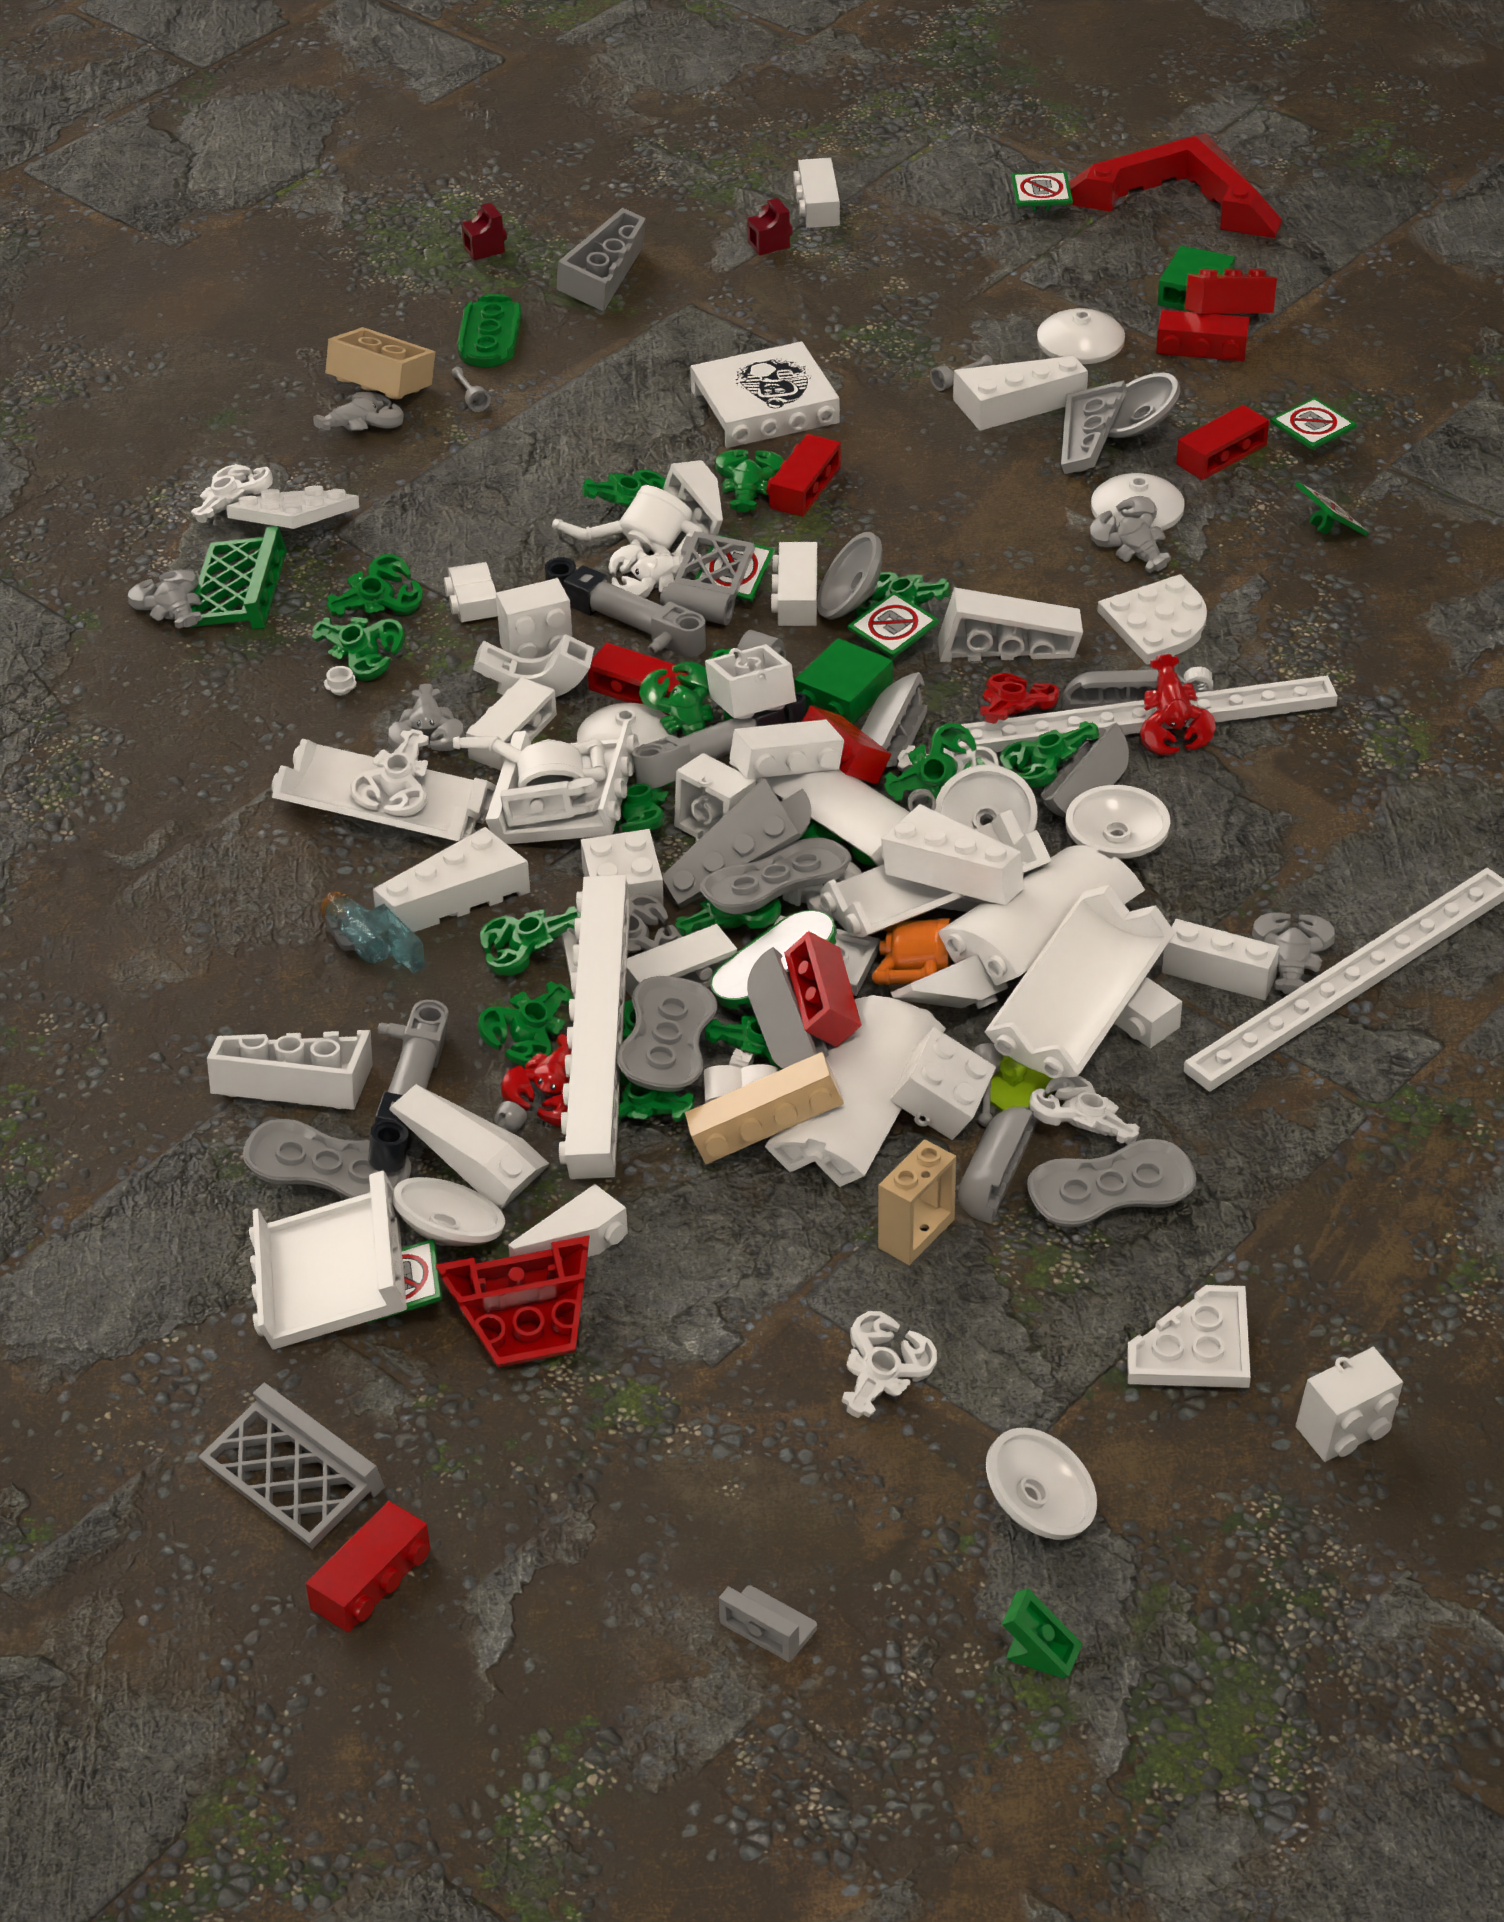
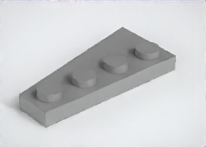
[1061,380,1127,474]
[662,777,800,909]

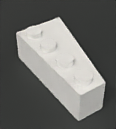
[953,356,1088,431]
[938,587,1083,662]
[881,804,1024,906]
[373,827,530,938]
[207,1030,373,1110]

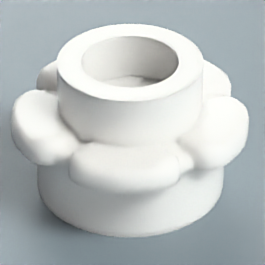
[324,666,357,696]

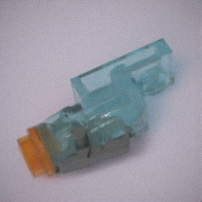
[320,892,425,974]

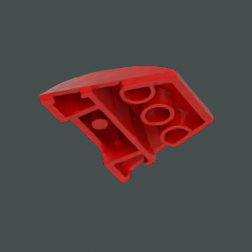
[435,1235,590,1368]

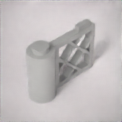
[660,531,755,625]

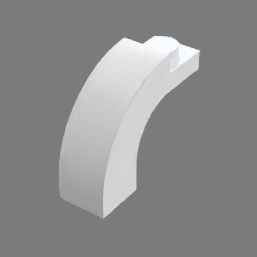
[473,634,594,697]

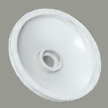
[1037,308,1125,364]
[1091,473,1185,531]
[577,703,677,772]
[934,765,1038,835]
[1066,785,1170,859]
[392,1177,505,1247]
[986,1428,1097,1540]

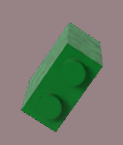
[1157,245,1236,313]
[794,638,893,724]

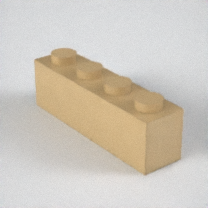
[685,1052,844,1164]

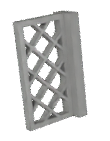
[198,1382,385,1549]

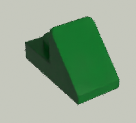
[1002,1588,1083,1678]

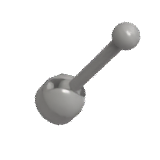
[930,355,993,391]
[452,367,491,412]
[908,789,936,812]
[974,1043,1003,1127]
[494,1101,527,1133]

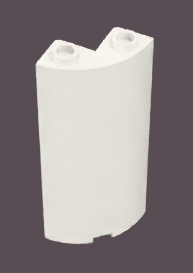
[272,739,496,841]
[729,760,910,866]
[819,810,1052,937]
[937,845,1145,985]
[985,885,1175,1078]
[765,995,946,1187]

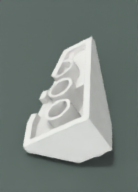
[389,1084,549,1210]

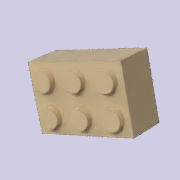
[325,327,436,399]

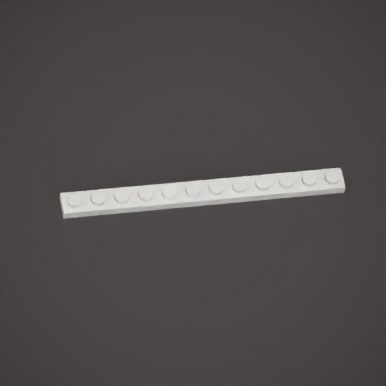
[955,675,1338,757]
[1184,868,1504,1092]

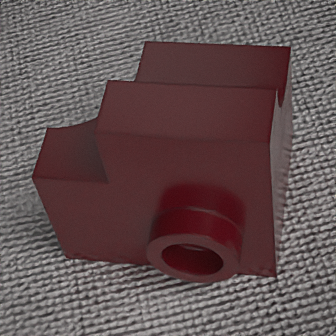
[747,198,793,256]
[461,203,507,261]

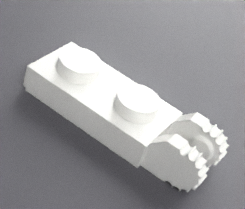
[500,777,600,826]

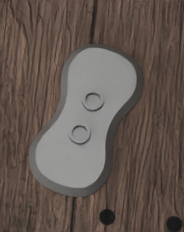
[700,838,851,914]
[616,976,717,1092]
[243,1119,411,1199]
[1027,1139,1196,1227]

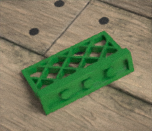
[190,526,287,629]

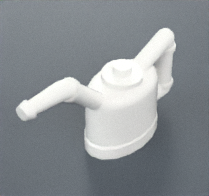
[552,485,702,557]
[453,736,608,800]

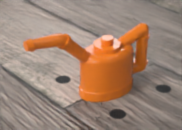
[872,918,952,986]

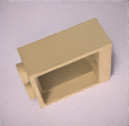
[878,1139,956,1266]

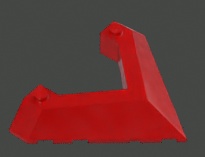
[1068,133,1282,238]

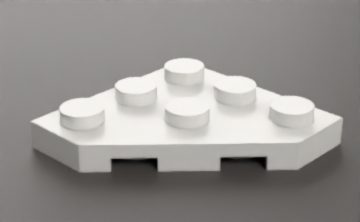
[1127,1285,1251,1388]

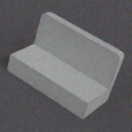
[719,1585,817,1663]

